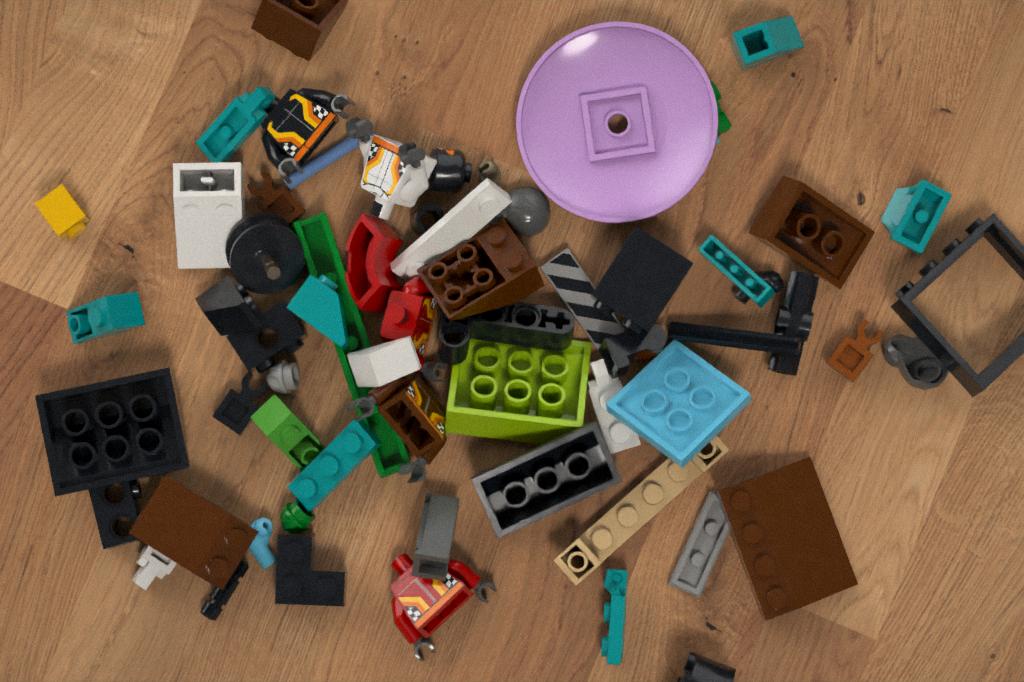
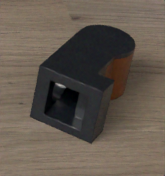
[599,324,667,379]

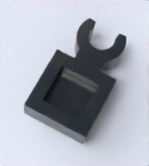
[212,372,268,436]

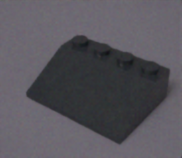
[35,368,190,496]

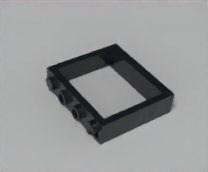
[890,214,1024,397]

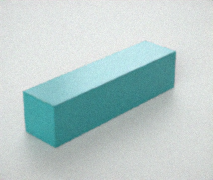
[697,234,775,308]

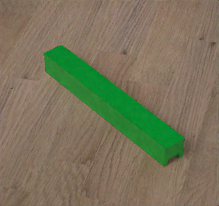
[293,212,411,478]

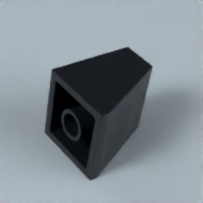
[591,226,693,335]

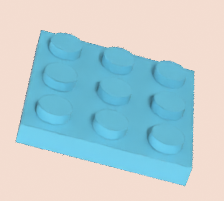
[606,340,751,468]

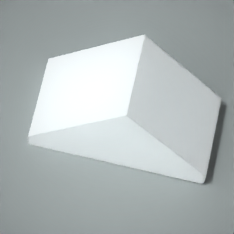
[347,335,422,387]

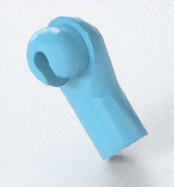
[248,518,277,570]

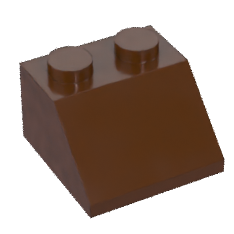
[251,0,348,61]

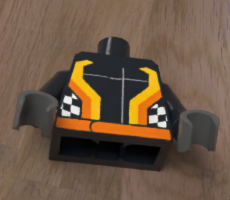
[261,88,356,184]

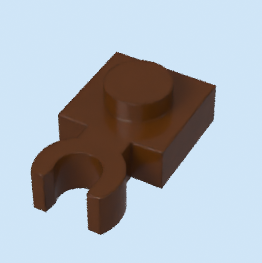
[247,171,306,224]

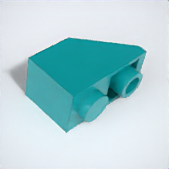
[730,16,805,71]
[66,292,145,344]

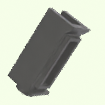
[411,493,460,581]

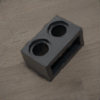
[89,479,142,549]

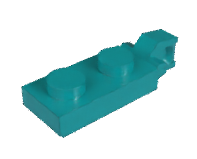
[196,86,276,163]
[601,569,628,665]

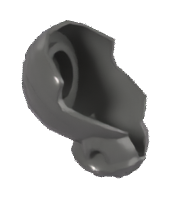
[488,187,551,237]
[884,334,949,390]

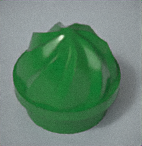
[280,499,315,534]

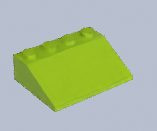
[445,339,592,444]

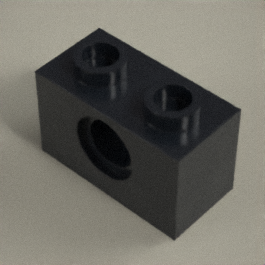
[226,300,308,374]

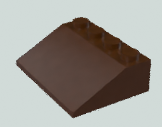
[715,457,858,621]

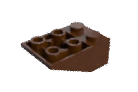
[417,218,545,321]

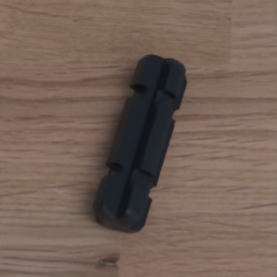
[200,560,249,621]

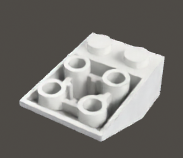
[173,162,245,269]

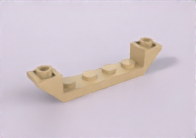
[553,435,729,586]

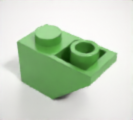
[250,394,326,471]

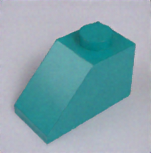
[286,274,349,349]

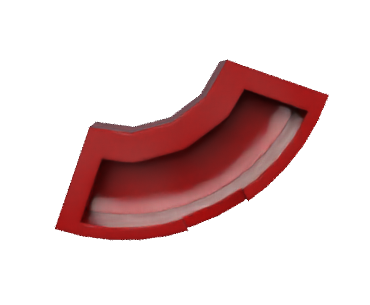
[345,213,403,313]

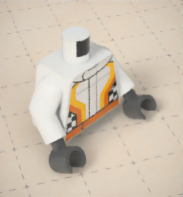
[346,117,437,220]

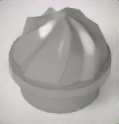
[266,360,300,394]

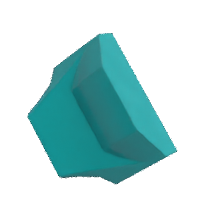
[881,179,953,255]

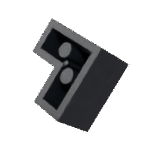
[275,535,347,607]

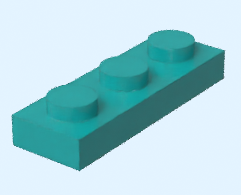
[287,418,382,512]

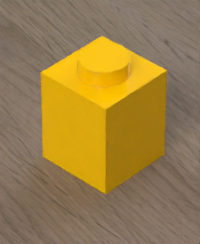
[35,184,90,240]

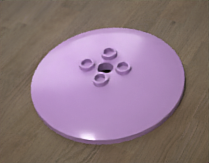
[516,21,719,224]

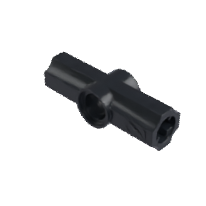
[767,271,819,376]

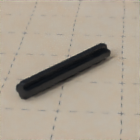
[668,321,801,356]

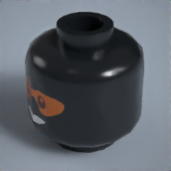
[427,148,472,194]

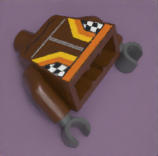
[347,375,447,483]

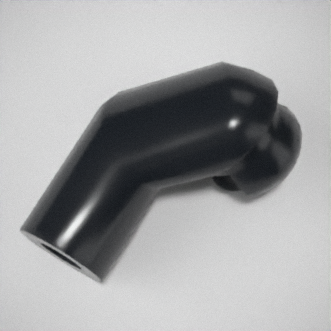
[733,270,784,305]

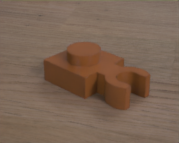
[825,320,883,383]

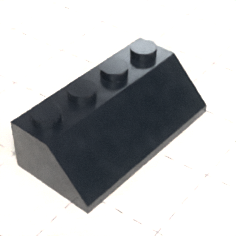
[470,420,623,539]

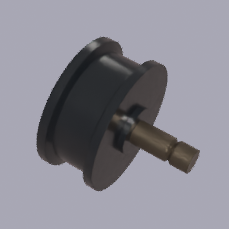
[225,213,304,295]

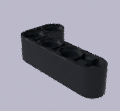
[438,302,575,365]

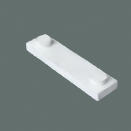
[390,178,512,281]

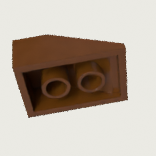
[749,176,875,289]
[128,474,258,590]

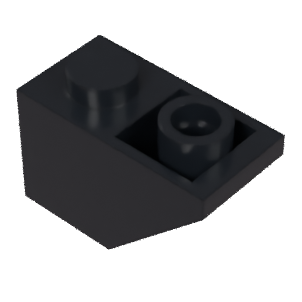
[195,276,262,336]

